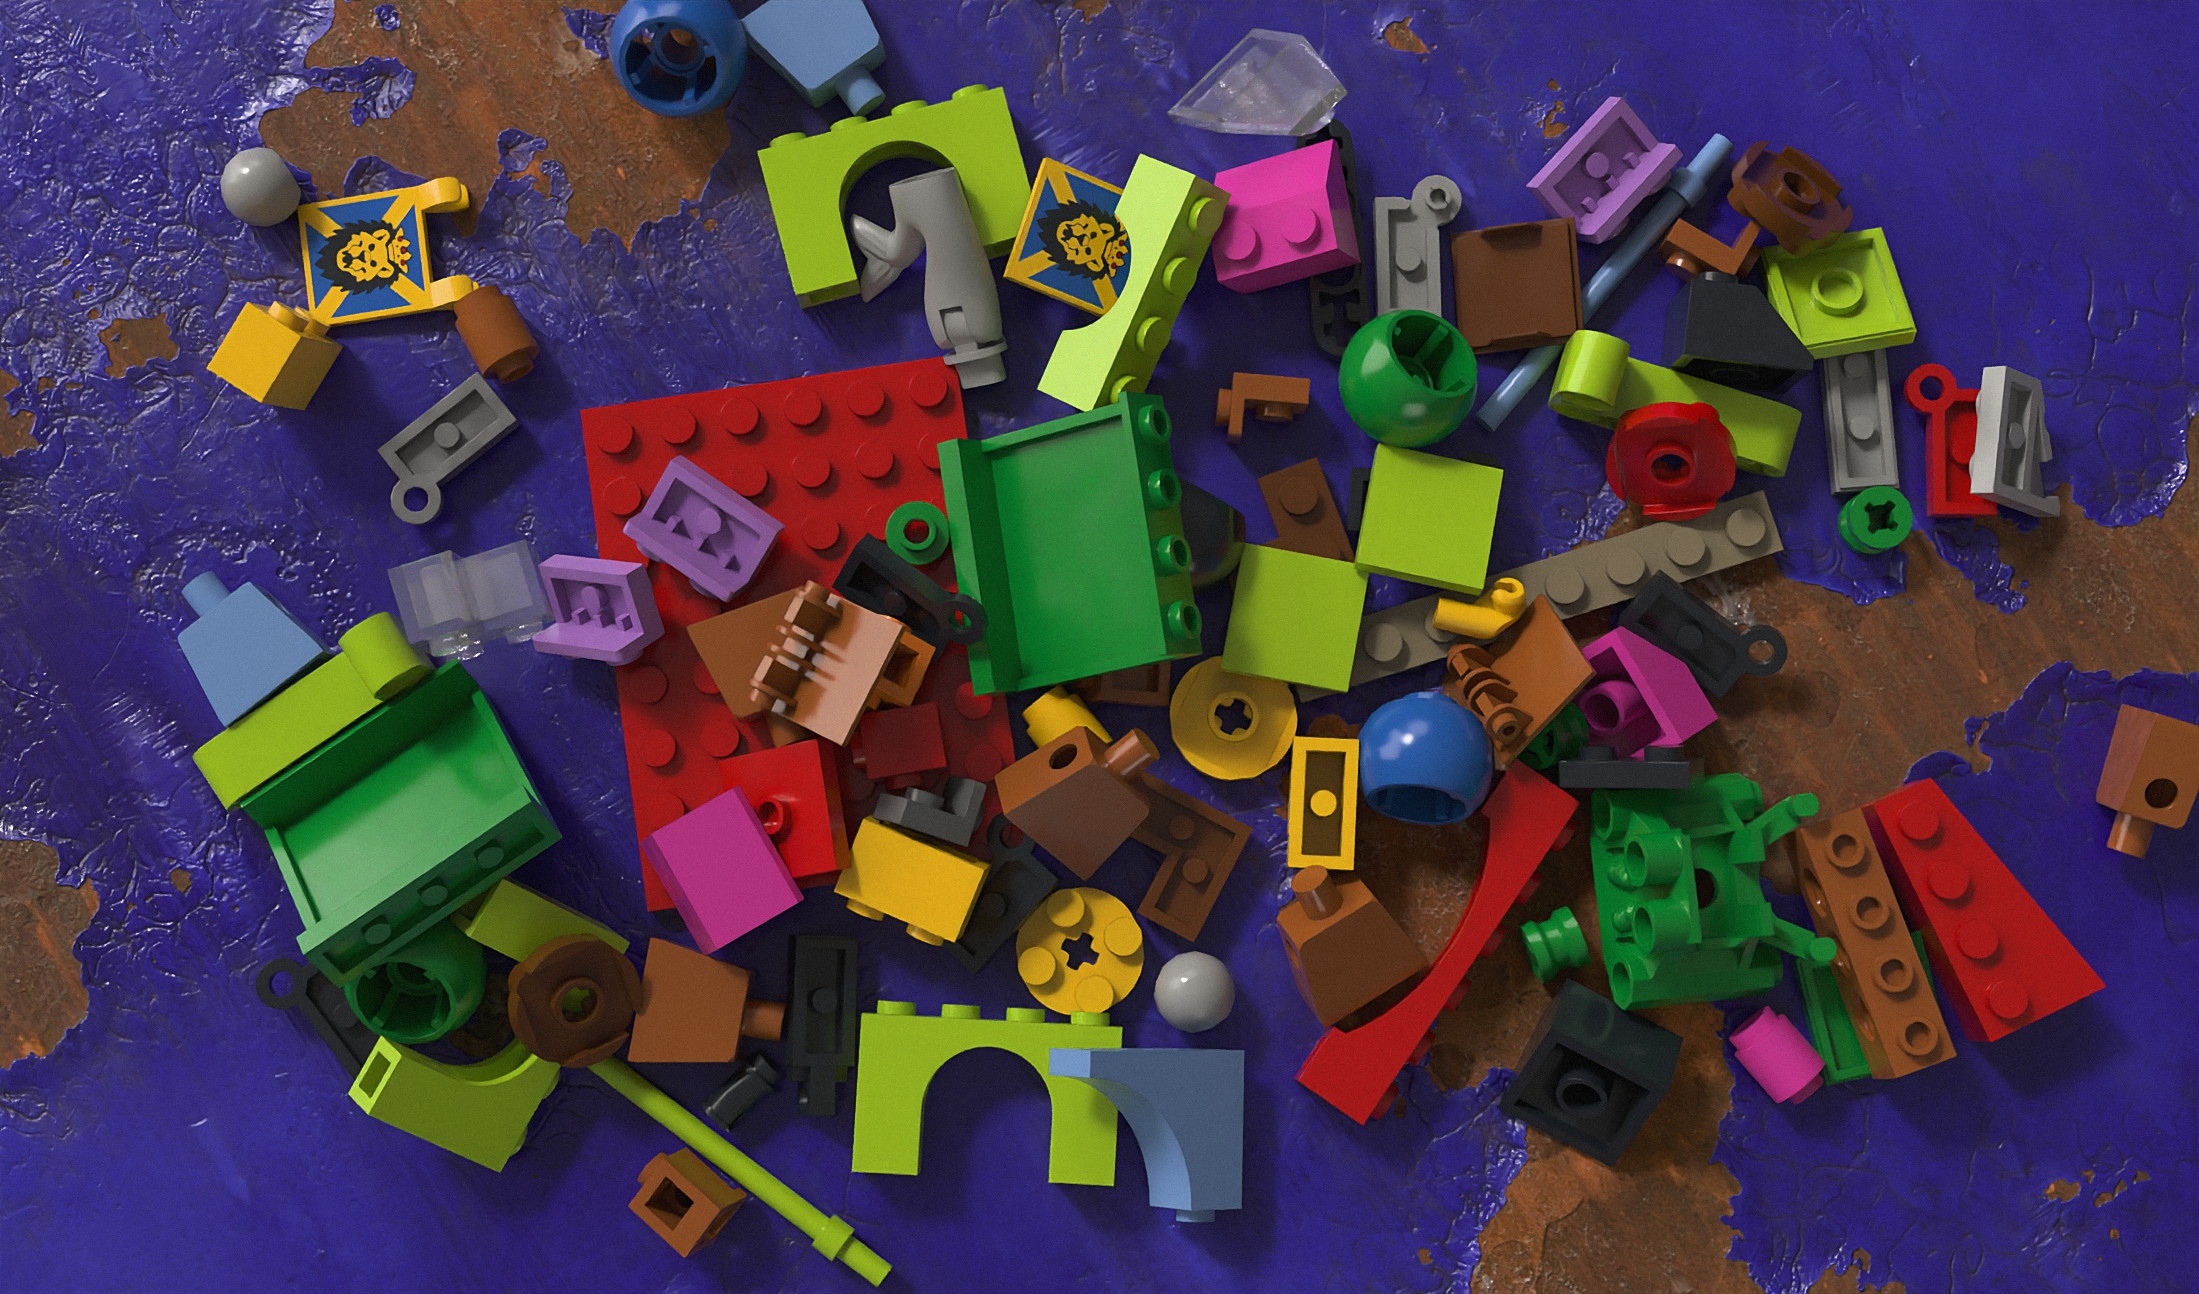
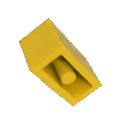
[207,300,343,410]
[1286,736,1359,872]
[834,814,992,946]

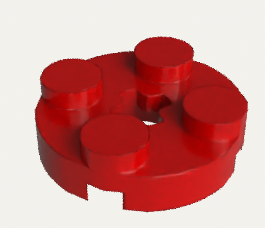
[1606,402,1738,521]

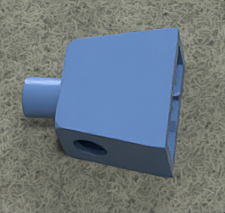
[741,0,886,117]
[178,571,337,728]

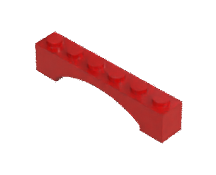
[1294,758,1581,1126]

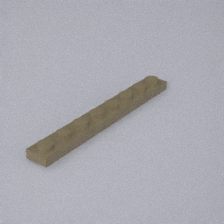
[1293,490,1784,705]

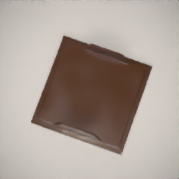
[1450,216,1585,356]

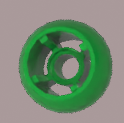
[1338,309,1479,449]
[343,914,488,1044]

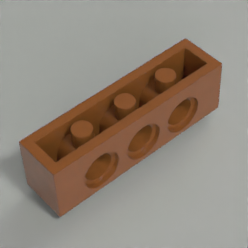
[1780,807,1957,1079]

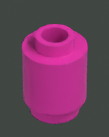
[1729,1006,1826,1105]

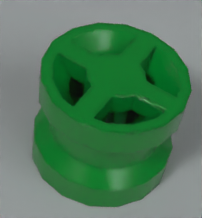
[1837,486,1913,555]
[1516,702,1589,770]
[1517,906,1591,984]

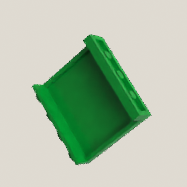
[937,391,1202,696]
[239,657,563,989]

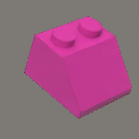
[1210,139,1361,295]

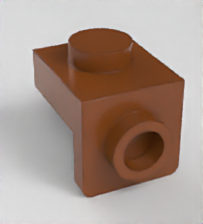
[1655,218,1763,282]

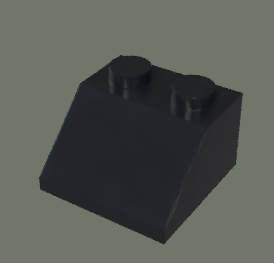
[1660,272,1814,394]
[1497,978,1683,1167]

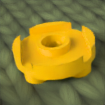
[1169,656,1298,781]
[1016,887,1144,1015]

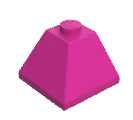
[1570,626,1718,793]

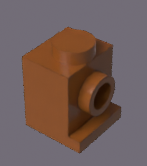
[628,1147,749,1258]

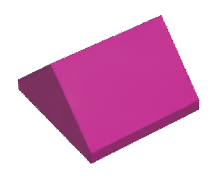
[640,785,804,955]

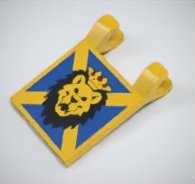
[1003,157,1131,317]
[297,177,480,327]

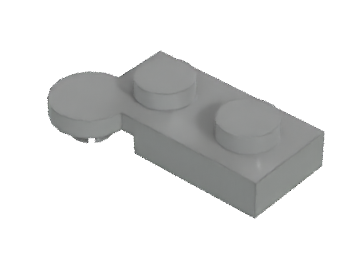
[1373,175,1462,317]

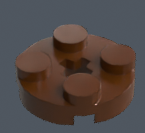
[1727,141,1853,258]
[507,933,642,1069]

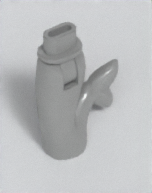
[850,167,1008,389]

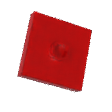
[719,738,851,879]

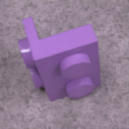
[1526,97,1683,244]
[623,455,786,602]
[532,554,665,666]

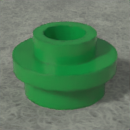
[885,501,950,566]

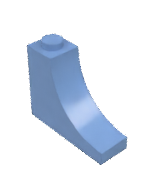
[1049,1048,1244,1222]

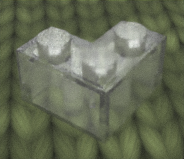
[387,539,555,663]

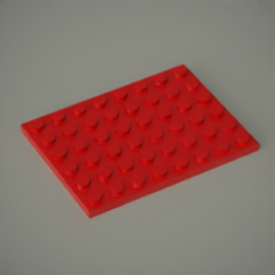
[580,356,1024,912]

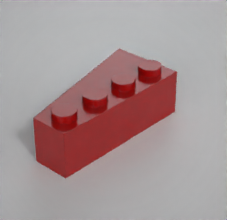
[1855,778,2107,1043]

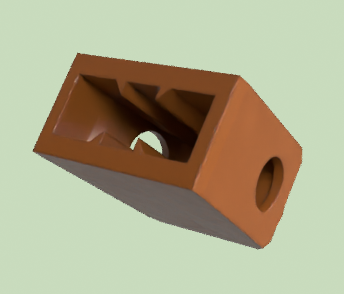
[686,585,813,748]
[2096,704,2199,859]
[994,726,1160,881]
[1276,865,1429,1029]
[628,938,787,1062]

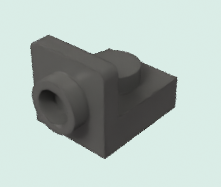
[873,776,986,847]

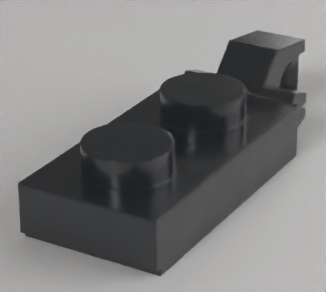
[784,935,858,1116]

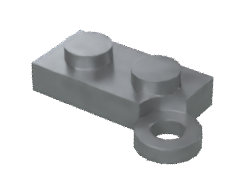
[377,371,521,526]

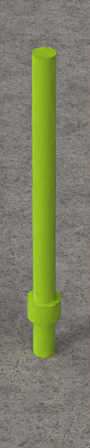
[587,1054,893,1287]

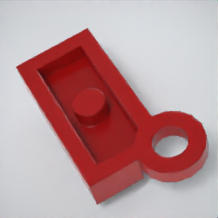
[1904,363,1997,518]

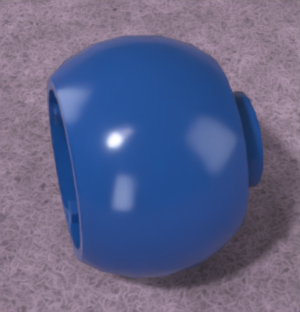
[609,0,748,119]
[1357,692,1495,825]

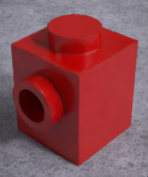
[850,702,949,792]

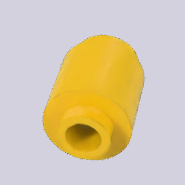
[1021,685,1114,748]

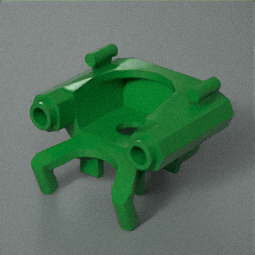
[1590,773,1837,1011]

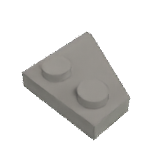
[1969,366,2060,517]

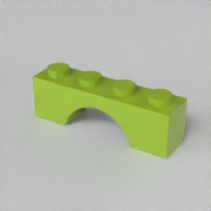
[1037,153,1232,412]

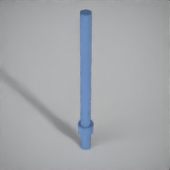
[1474,133,1735,432]

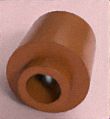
[453,285,540,384]

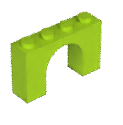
[757,84,1031,309]
[348,875,630,1173]
[852,1000,1123,1186]

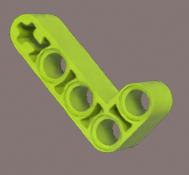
[1548,330,1802,477]
[192,612,436,812]

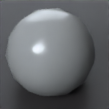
[220,147,301,227]
[1154,951,1236,1033]

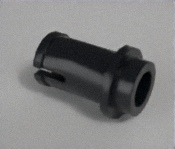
[701,1049,785,1132]

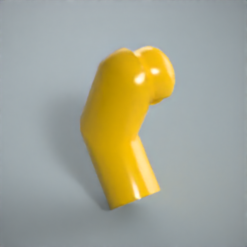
[1432,577,1527,639]

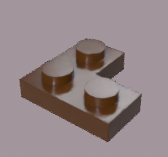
[1226,457,1355,598]
[1129,771,1253,943]

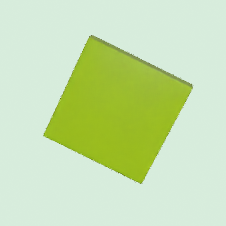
[1756,227,1917,360]
[1353,443,1504,596]
[1220,543,1369,694]

